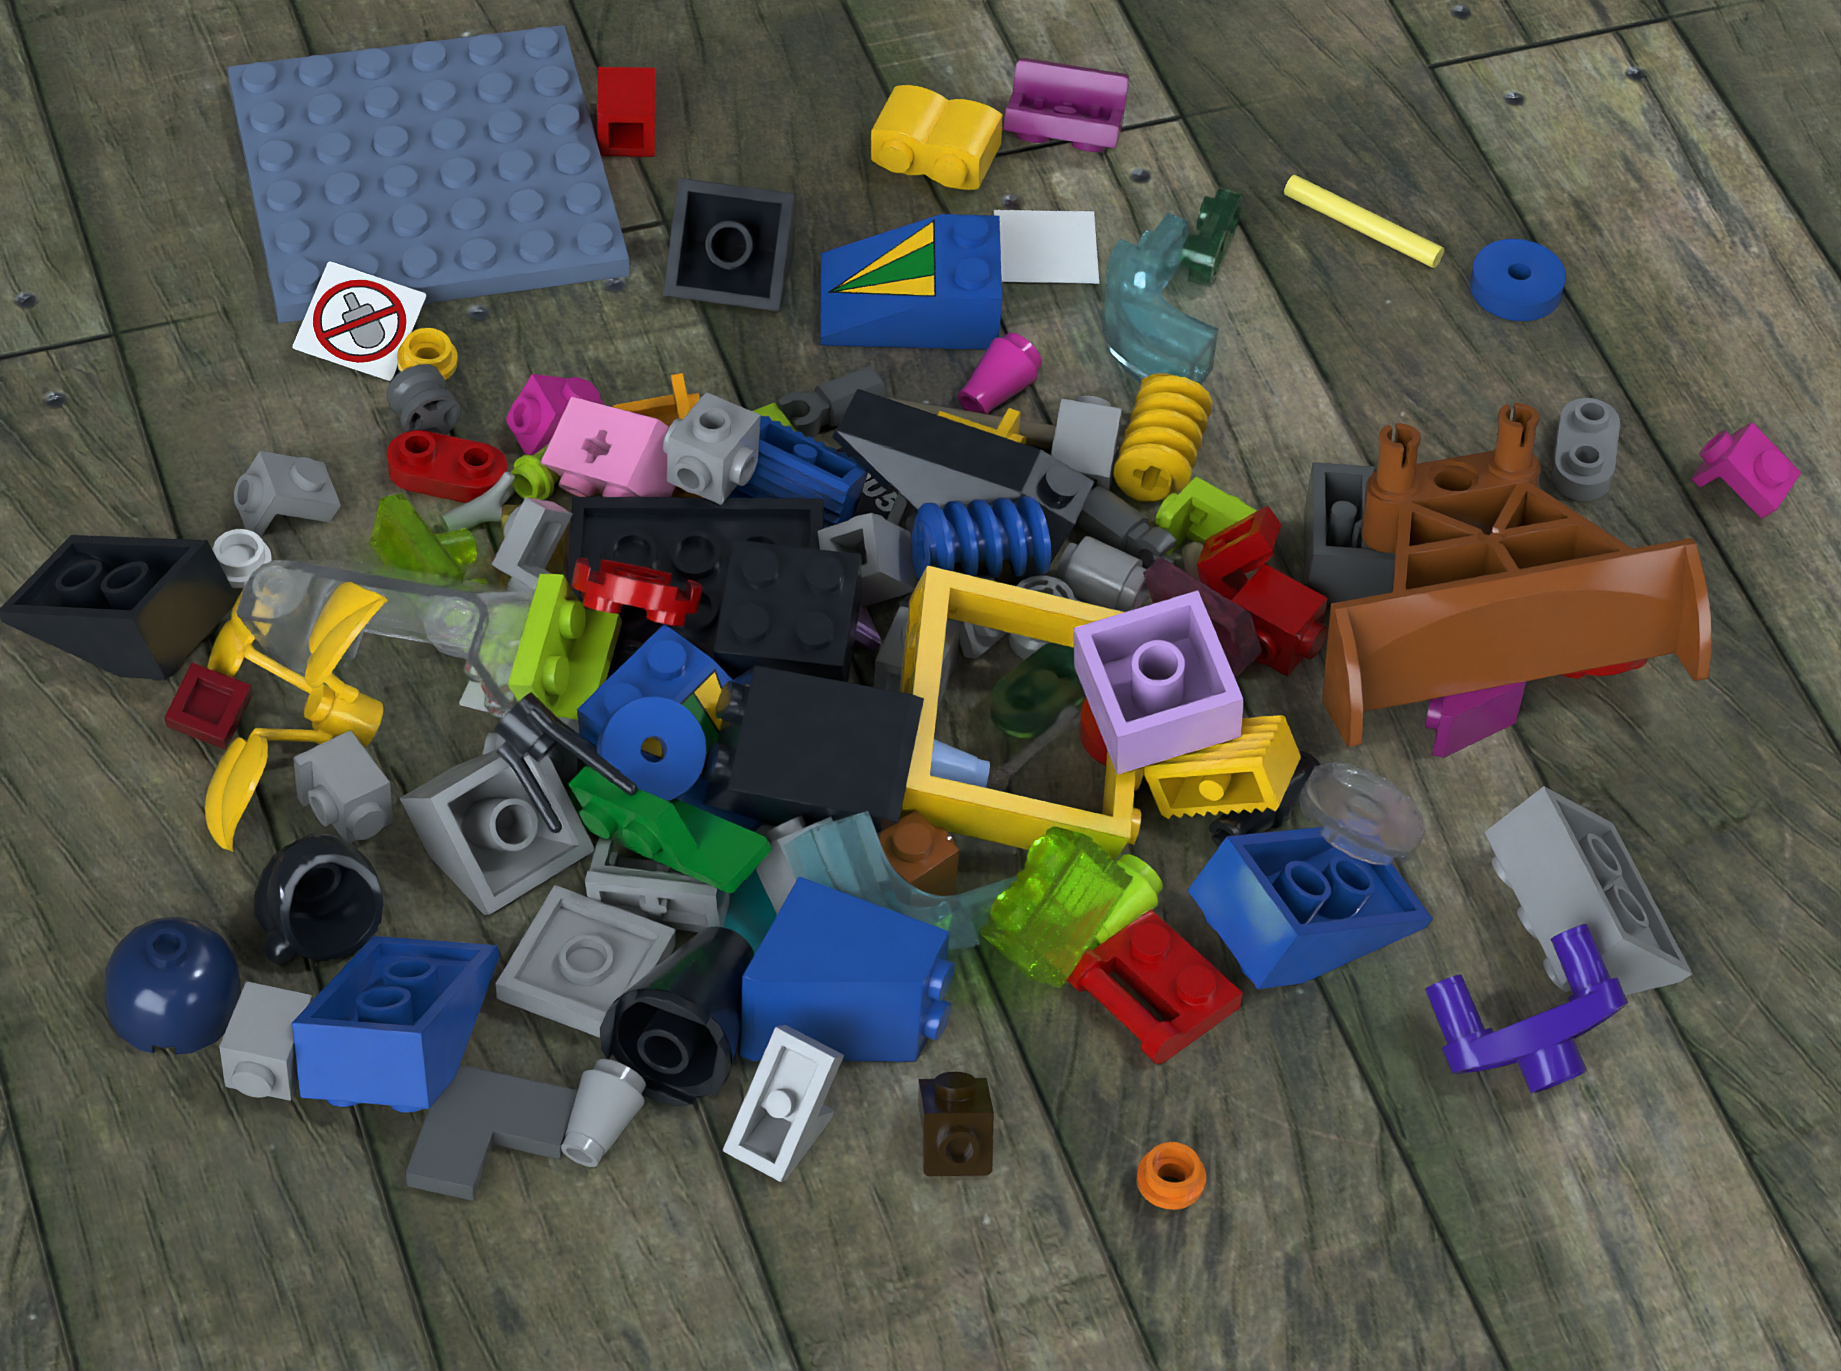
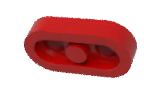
[387,430,508,503]

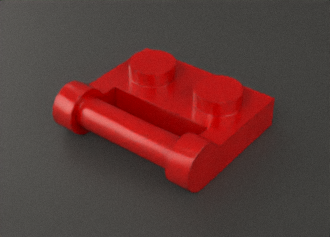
[1063,910,1243,1065]

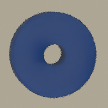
[1470,239,1566,321]
[597,696,706,801]

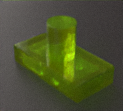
[369,493,477,625]

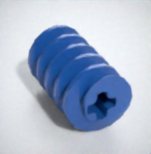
[911,496,1051,580]

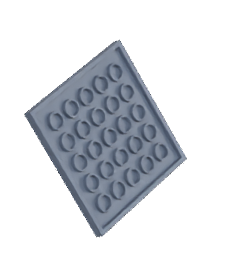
[227,25,629,323]

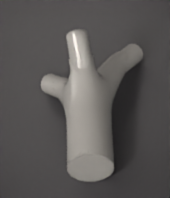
[439,472,516,537]

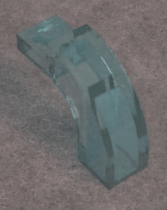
[1102,213,1219,385]
[784,811,1026,960]

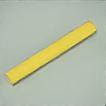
[1284,174,1444,268]

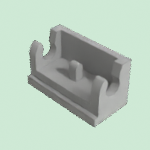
[585,837,732,932]

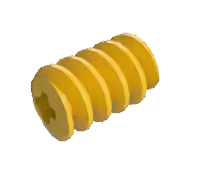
[1113,373,1213,503]

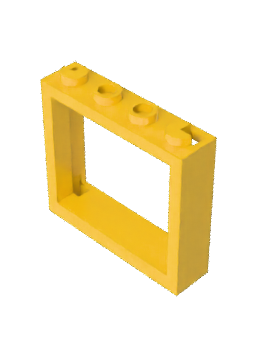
[899,566,1144,867]

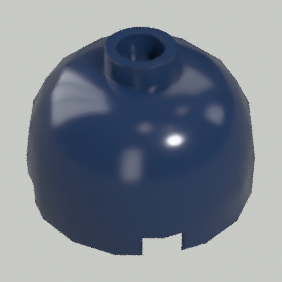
[104,917,241,1055]

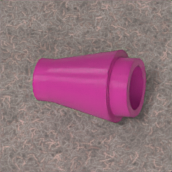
[957,333,1042,414]

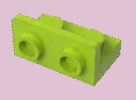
[507,574,622,721]

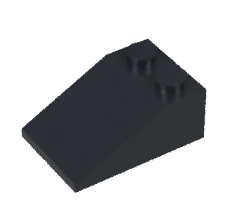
[0,535,237,680]

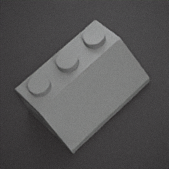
[1484,786,1693,995]

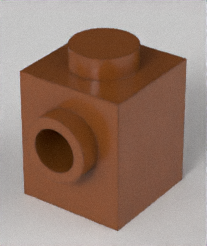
[862,810,959,921]

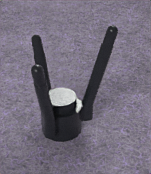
[494,692,638,833]

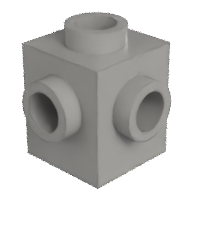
[663,392,761,505]

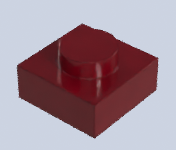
[164,662,253,750]

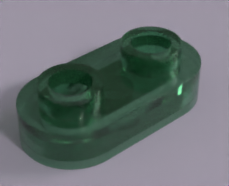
[1180,188,1243,288]
[990,642,1086,738]

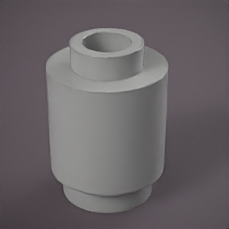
[1056,536,1154,612]

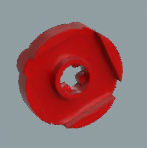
[571,558,703,626]

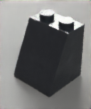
[702,666,924,849]

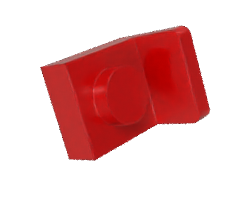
[1196,505,1282,611]

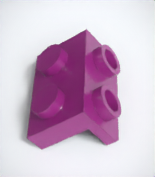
[1003,58,1129,152]

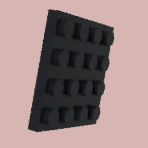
[567,497,824,680]

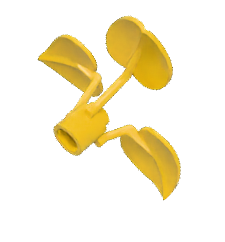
[205,582,388,852]

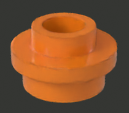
[1136,1142,1206,1210]

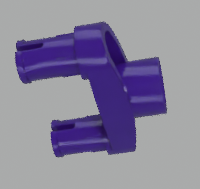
[1425,924,1629,1094]

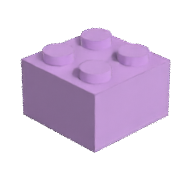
[1074,590,1243,775]

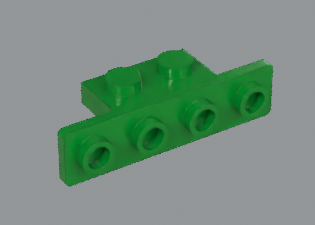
[568,766,772,893]

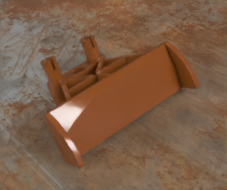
[1322,403,1712,747]

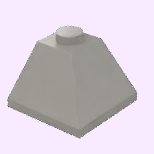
[400,749,595,915]

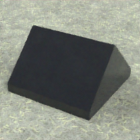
[663,178,796,311]

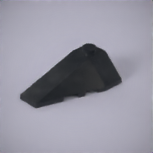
[832,389,1094,586]

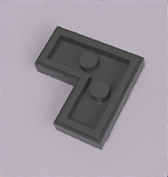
[406,1064,578,1201]

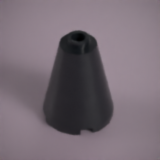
[600,926,755,1107]

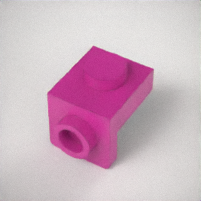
[506,374,604,455]
[1691,422,1801,518]

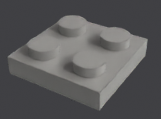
[496,885,676,1038]

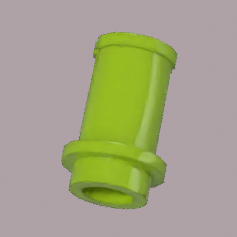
[511,443,561,500]

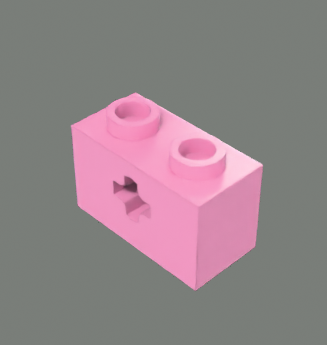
[540,397,676,497]

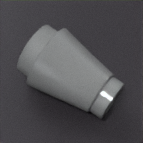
[561,1059,646,1167]

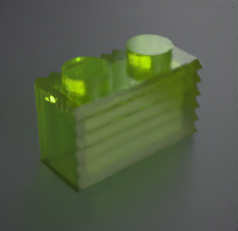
[981,826,1133,989]

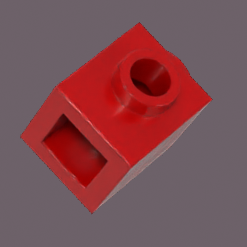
[1224,563,1328,677]

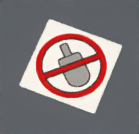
[293,262,426,381]

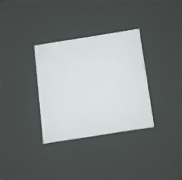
[994,210,1099,284]

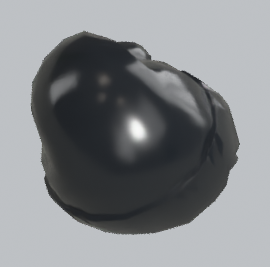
[254,834,384,965]

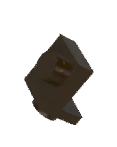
[918,1072,994,1177]

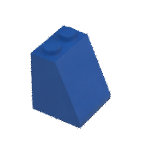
[740,876,955,1062]

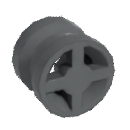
[386,364,461,435]

